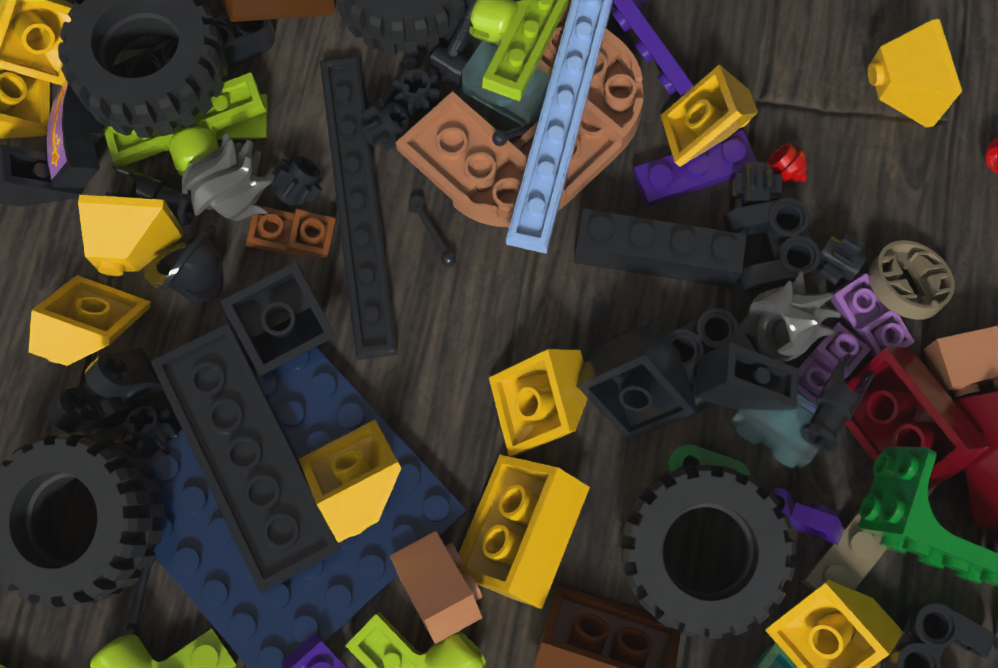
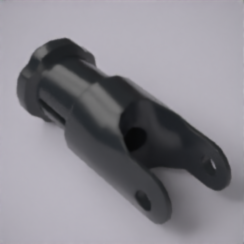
[105,166,196,226]
[799,353,874,451]

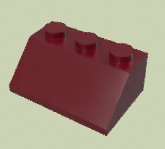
[844,347,991,490]
[953,391,998,529]

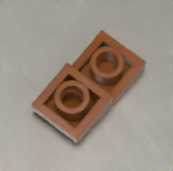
[246,205,336,258]

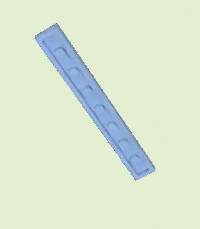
[506,0,613,254]

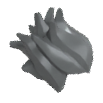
[182,133,275,221]
[739,272,841,362]

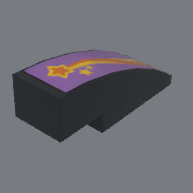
[46,80,104,188]

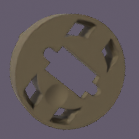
[869,240,955,320]

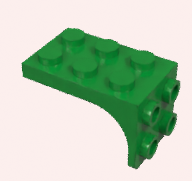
[858,447,998,587]

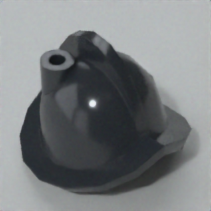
[145,225,223,304]

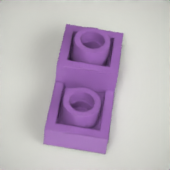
[830,273,914,358]
[797,322,871,414]

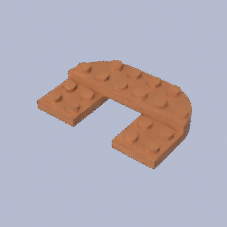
[395,0,644,227]

